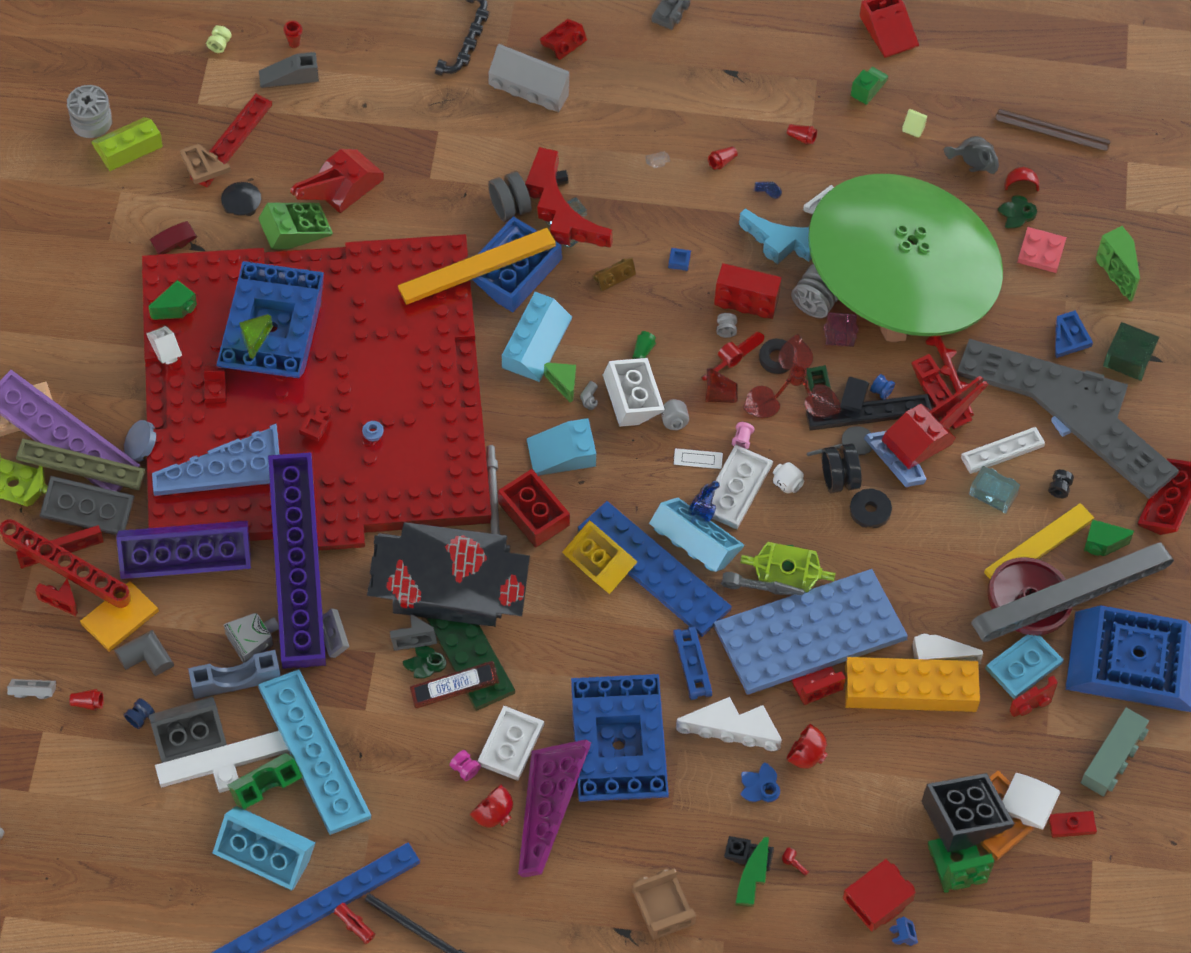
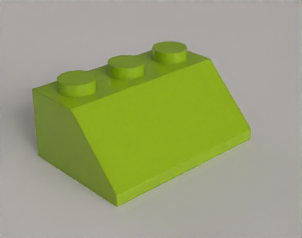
[91,117,163,171]

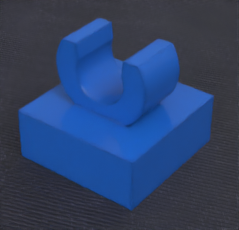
[889,917,918,946]

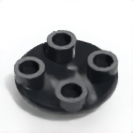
[221,182,261,216]

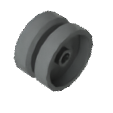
[488,171,532,222]

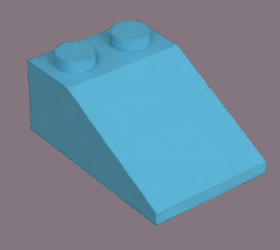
[527,418,596,476]

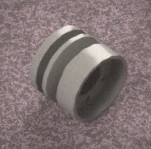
[67,85,112,138]
[791,264,838,318]

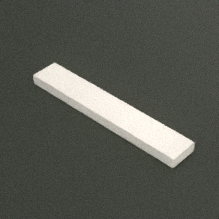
[155,731,289,788]

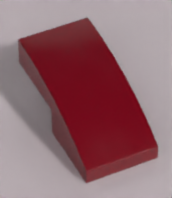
[150,221,197,255]

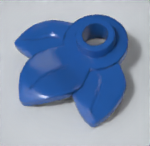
[741,763,780,802]

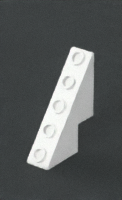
[676,697,782,751]

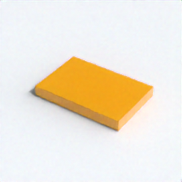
[80,581,159,652]

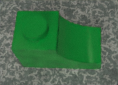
[850,66,888,105]

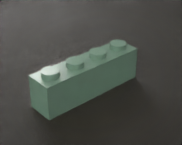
[1081,707,1149,797]

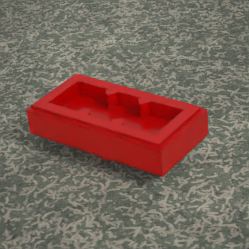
[1048,811,1097,838]

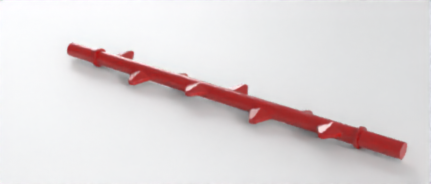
[926,335,974,417]

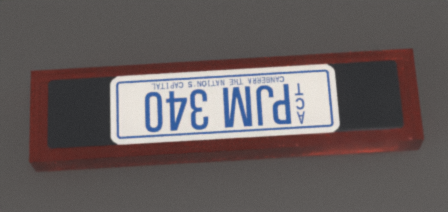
[410,661,500,709]

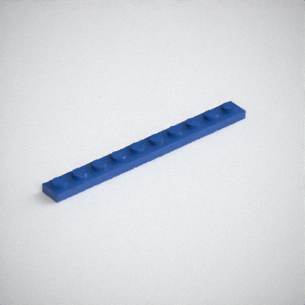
[212,842,420,953]

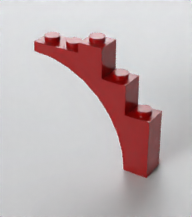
[525,147,613,248]

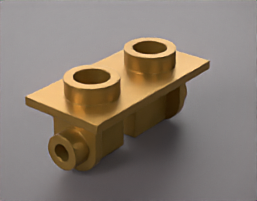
[593,257,636,291]

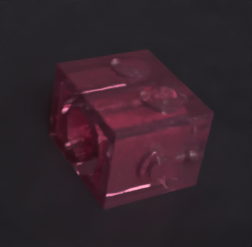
[823,313,859,347]

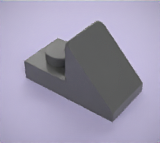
[390,614,437,651]

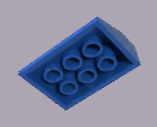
[472,217,562,312]

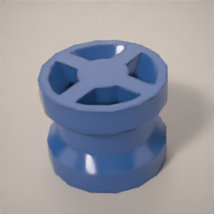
[870,374,895,400]

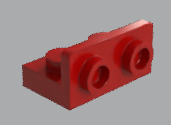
[540,19,587,60]

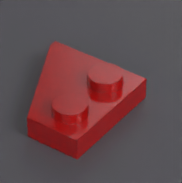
[1009,675,1058,717]

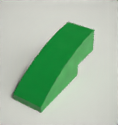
[735,837,769,907]

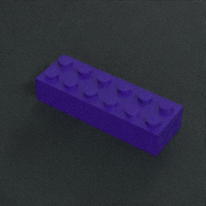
[116,521,251,579]

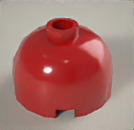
[786,723,828,769]
[470,784,514,828]

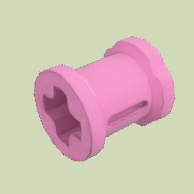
[732,422,755,449]

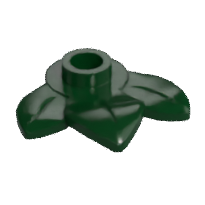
[997,195,1038,229]
[402,646,446,679]

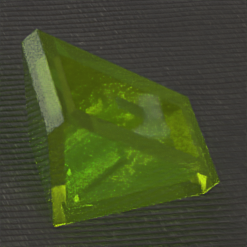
[239,314,273,359]

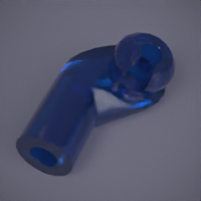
[754,181,782,199]

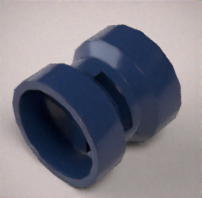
[123,698,155,729]

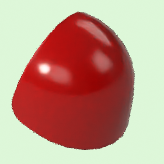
[1004,167,1039,192]

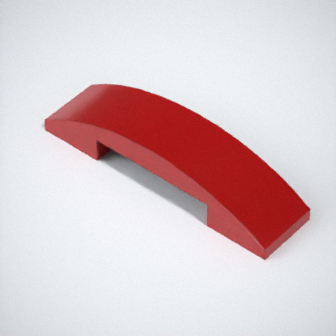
[911,354,972,430]

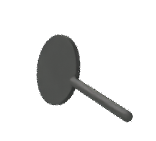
[806,426,872,456]

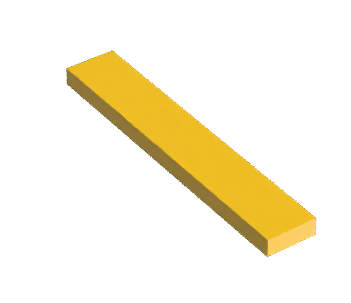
[984,503,1094,579]

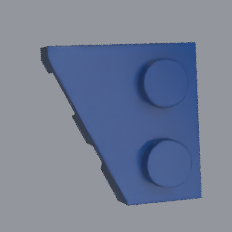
[1055,310,1093,358]

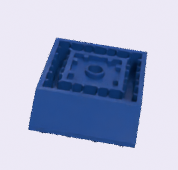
[217,261,324,378]
[1065,605,1191,712]
[571,674,669,802]

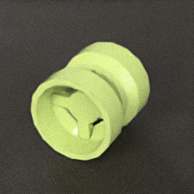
[206,26,232,53]

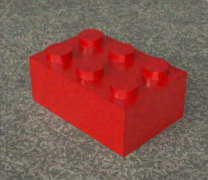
[714,263,782,319]
[498,469,570,548]

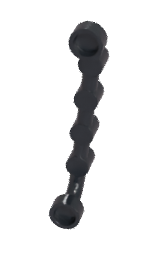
[435,0,490,76]

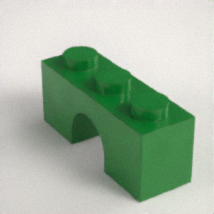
[227,753,303,810]

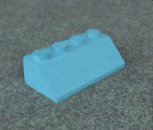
[502,292,572,382]
[649,498,744,572]
[213,806,315,890]

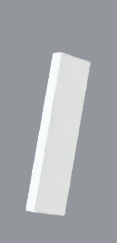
[961,427,1045,474]

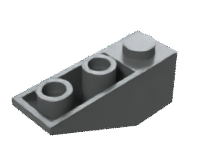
[259,52,319,88]

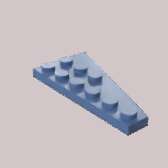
[152,424,280,496]

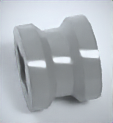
[716,313,737,338]

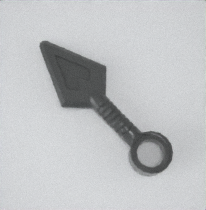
[721,572,805,595]

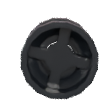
[1048,469,1074,499]

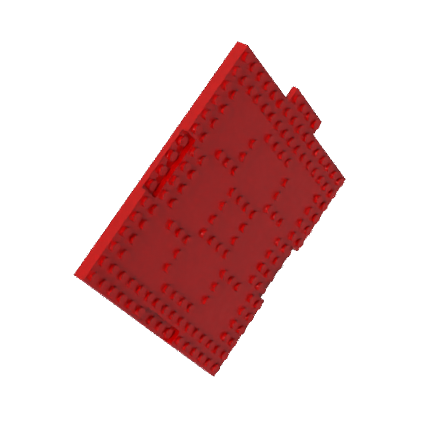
[142,234,491,551]

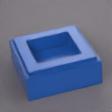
[668,248,691,271]

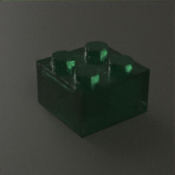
[1103,322,1160,381]

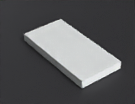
[699,444,773,530]

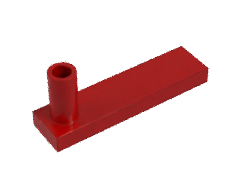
[16,525,104,569]

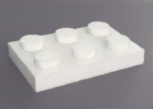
[477,706,544,781]

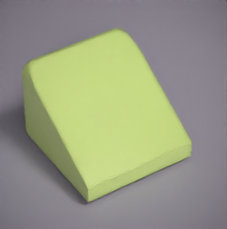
[902,109,927,137]

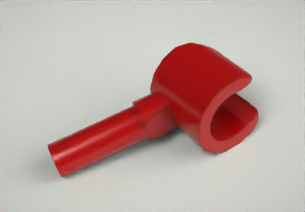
[782,847,809,876]

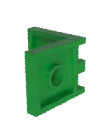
[927,838,994,893]

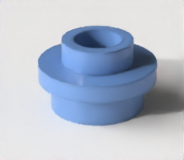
[362,421,384,441]

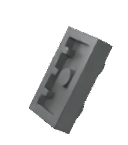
[651,0,691,30]

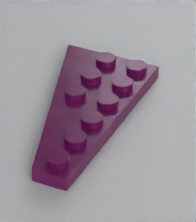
[518,739,591,878]

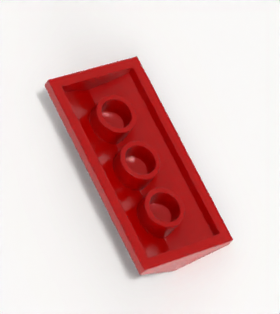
[1137,458,1191,535]

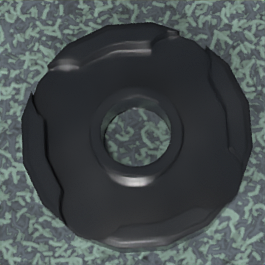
[850,488,892,528]

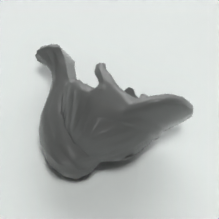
[943,136,999,174]

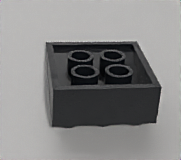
[921,773,1014,852]

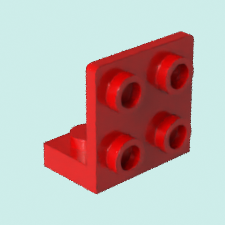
[791,666,846,705]

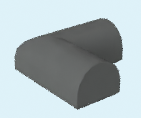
[114,630,174,676]

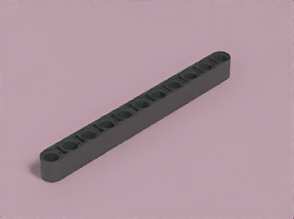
[971,542,1174,642]

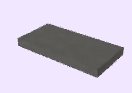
[40,476,135,536]

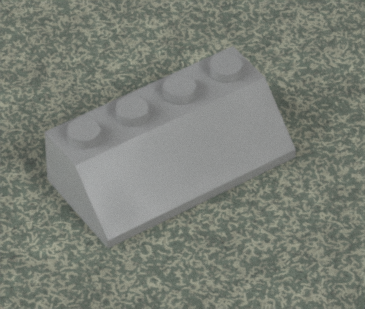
[489,44,569,112]

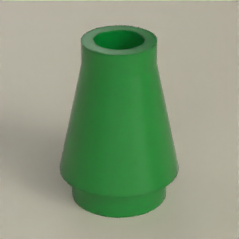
[632,331,656,359]

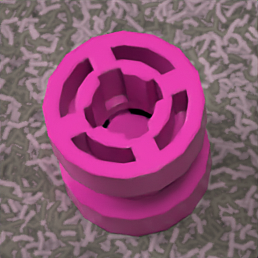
[449,750,481,781]

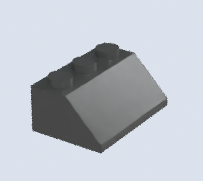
[148,697,227,763]

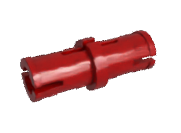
[334,903,376,944]

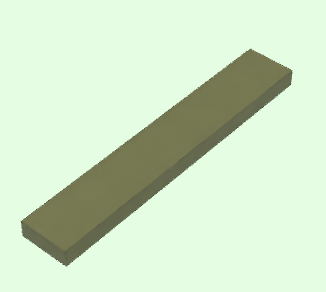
[16,438,146,490]

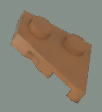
[180,144,231,184]

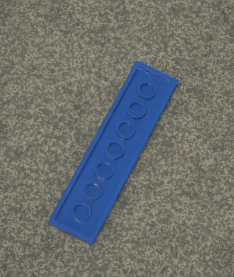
[577,501,732,637]

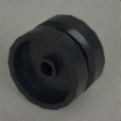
[821,443,862,494]

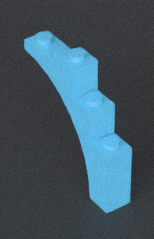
[739,208,812,264]

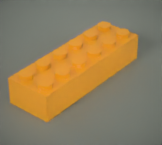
[845,657,980,712]

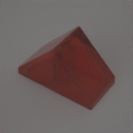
[705,368,738,403]

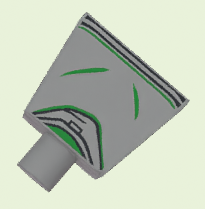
[224,613,279,663]

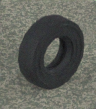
[759,338,796,374]

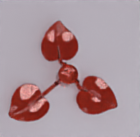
[743,334,841,418]

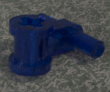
[688,481,720,522]

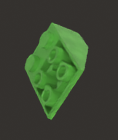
[258,203,333,249]
[1096,226,1140,302]

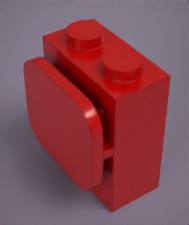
[843,859,916,932]

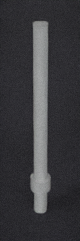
[486,445,500,535]

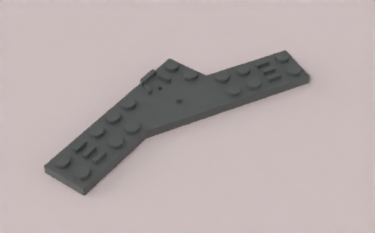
[957,339,1179,499]

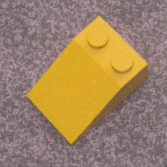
[562,520,638,594]

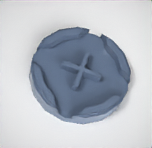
[124,420,156,462]

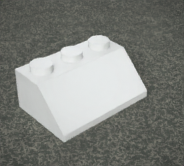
[603,358,665,427]

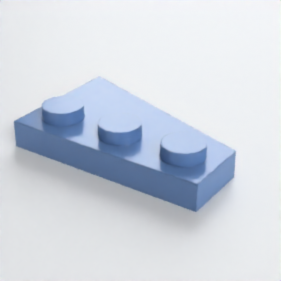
[864,431,927,487]

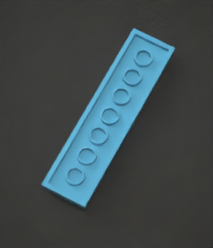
[259,669,371,835]

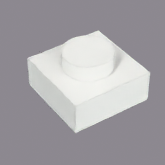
[213,764,238,793]

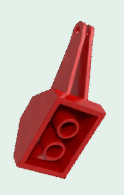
[290,149,384,213]
[882,376,988,469]

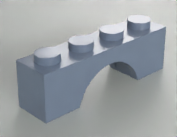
[188,650,280,699]

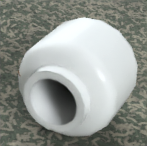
[773,462,804,493]

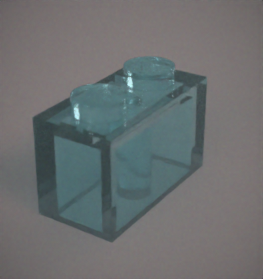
[969,466,1020,513]

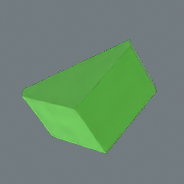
[544,362,576,403]

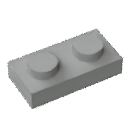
[323,609,350,658]
[8,679,56,699]

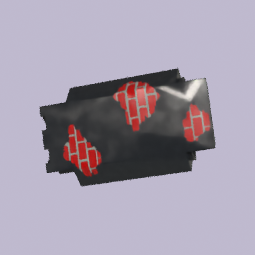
[367,522,530,627]

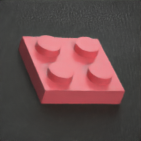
[1017,227,1066,273]

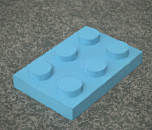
[985,635,1063,699]

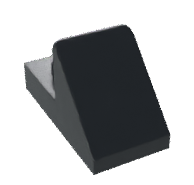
[840,377,869,413]

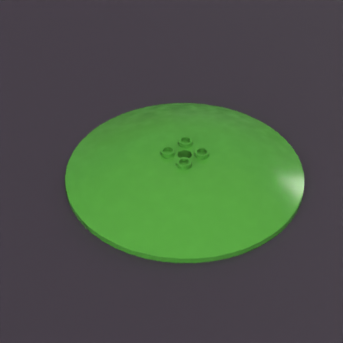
[808,174,1003,336]

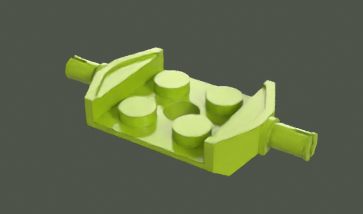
[0,455,48,507]
[740,542,835,592]

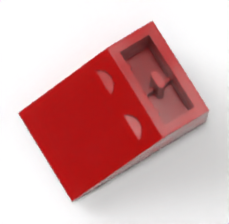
[859,0,919,58]

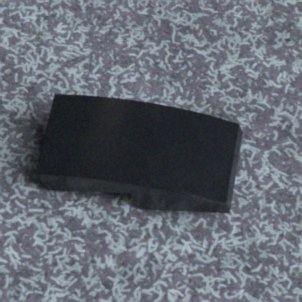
[724,836,774,871]

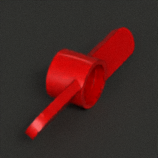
[701,332,764,381]

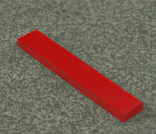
[190,93,272,188]

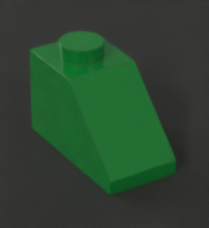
[148,280,197,320]
[1084,519,1134,556]

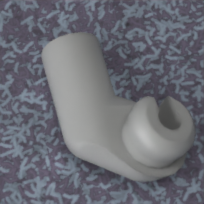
[580,381,598,410]

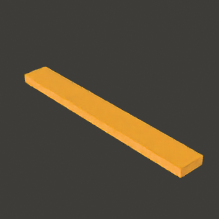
[398,228,556,305]

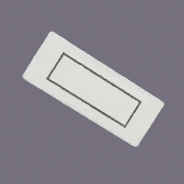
[674,449,723,469]

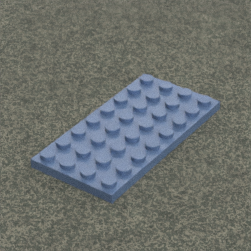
[714,569,908,695]

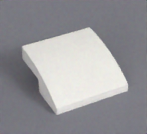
[1002,773,1060,829]

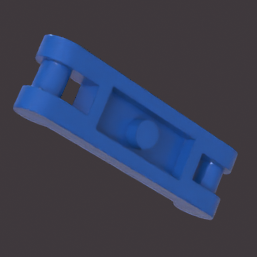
[673,626,712,700]

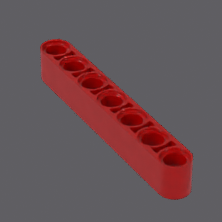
[0,519,131,608]

